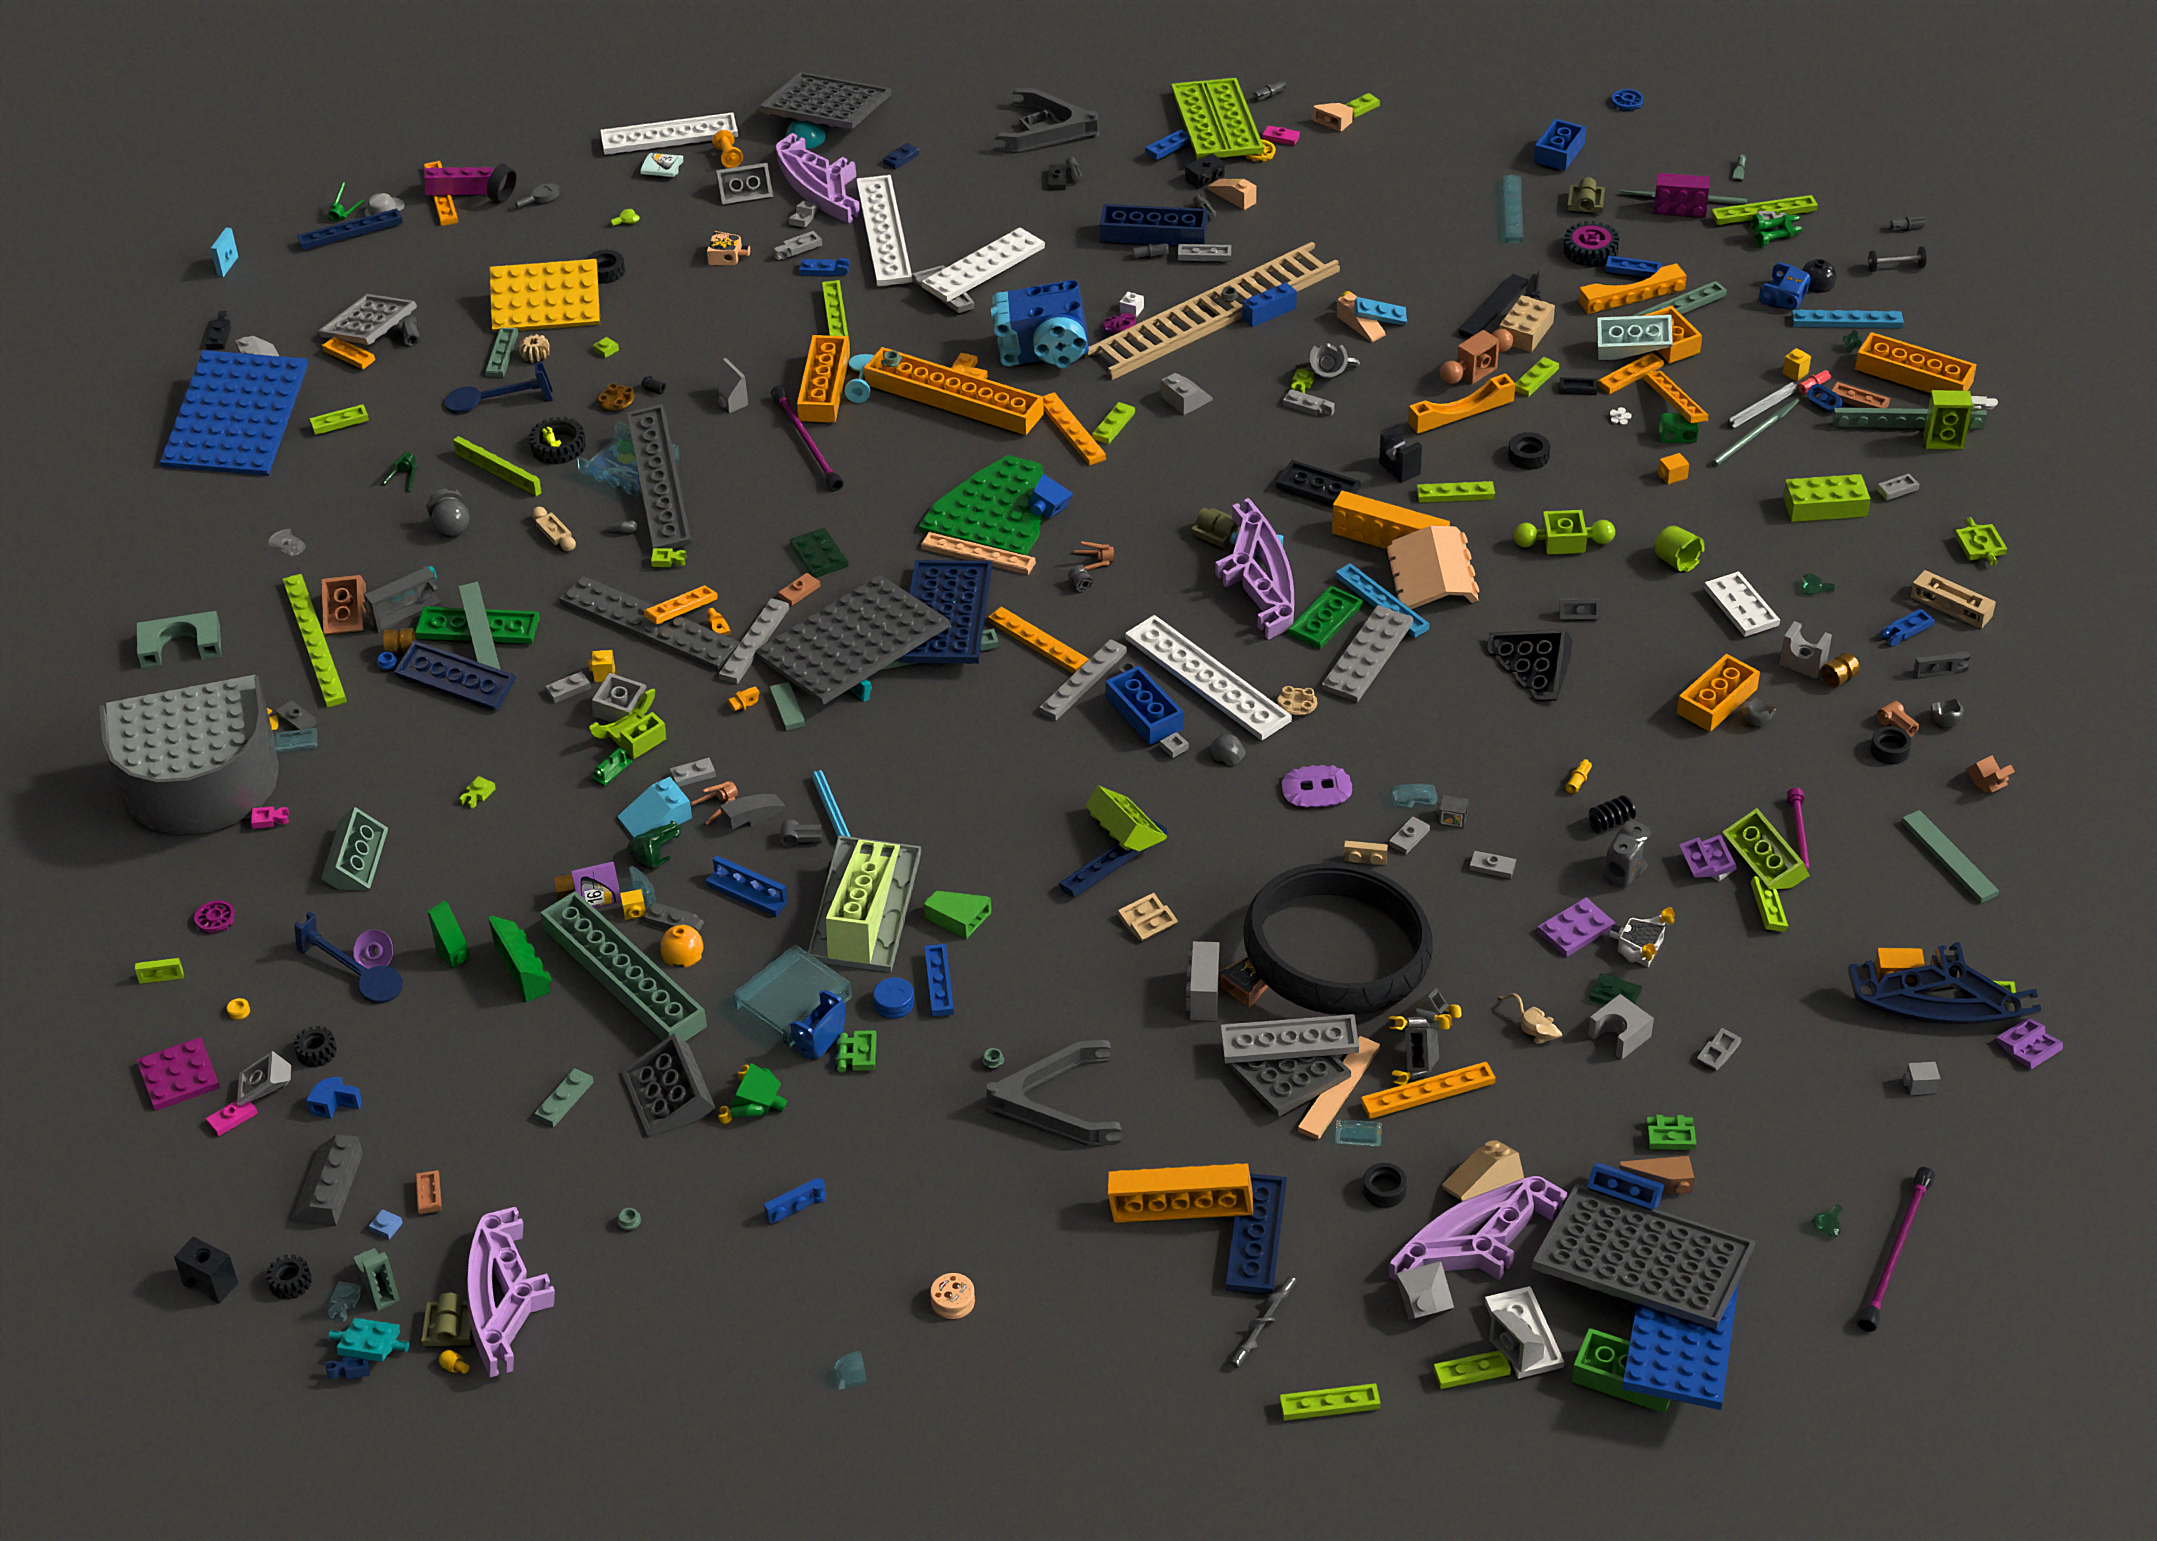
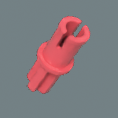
[1798,370,1831,395]

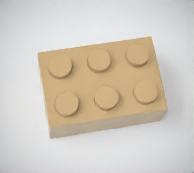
[1499,295,1555,352]

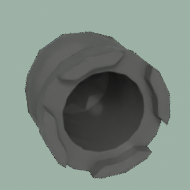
[426,488,470,536]

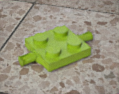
[1954,517,2007,566]

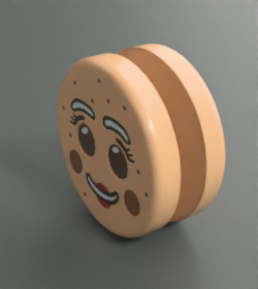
[930,1273,975,1319]

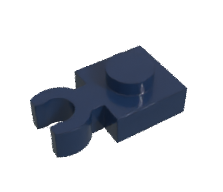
[325,1357,370,1379]

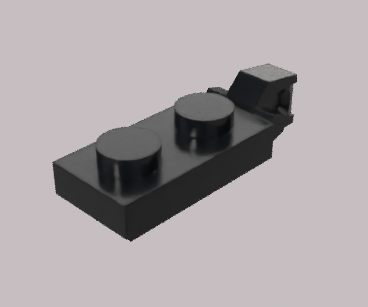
[205,311,231,349]

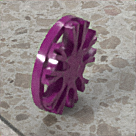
[1102,313,1136,332]
[194,900,235,934]

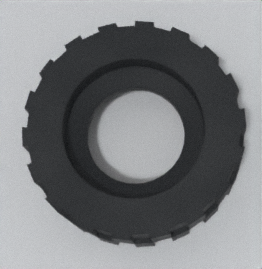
[586,249,625,284]
[1508,432,1550,470]

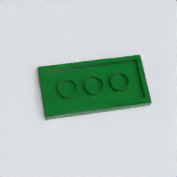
[1287,585,1364,649]

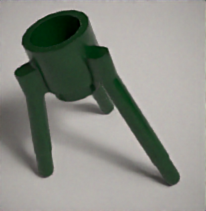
[382,451,418,492]

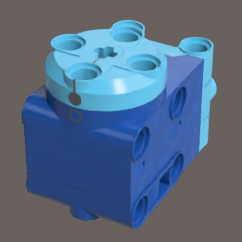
[991,280,1089,368]

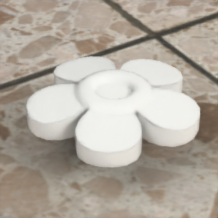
[1610,407,1631,425]

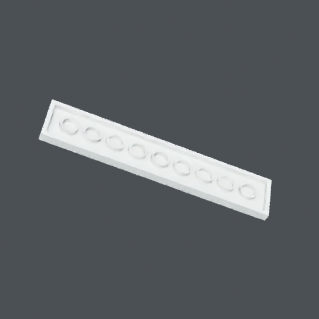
[857,175,912,286]
[1125,615,1292,740]

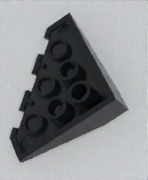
[1487,629,1573,701]

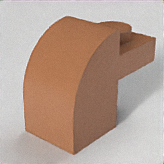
[1966,755,2015,793]

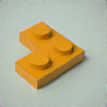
[951,353,988,379]

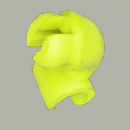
[542,427,561,447]

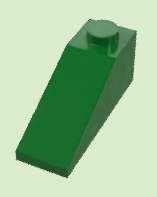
[427,900,470,969]

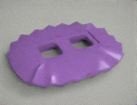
[1282,765,1352,808]

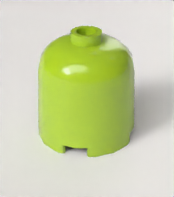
[1654,526,1705,572]

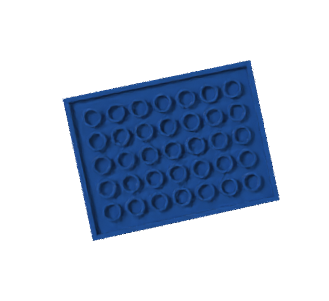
[160,350,309,476]

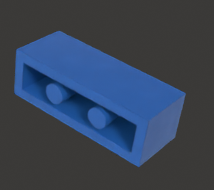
[1242,282,1297,327]
[1587,1162,1665,1210]

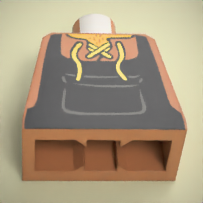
[1219,957,1268,1008]

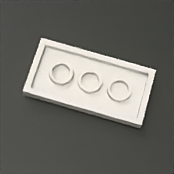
[1485,1286,1564,1379]

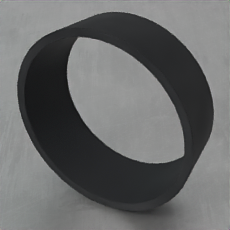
[486,164,517,202]

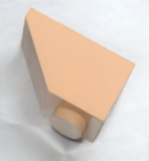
[1313,103,1353,132]

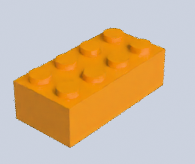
[1677,654,1760,732]

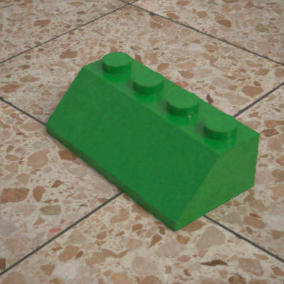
[488,916,552,1002]

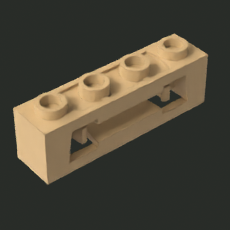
[1910,570,1996,629]

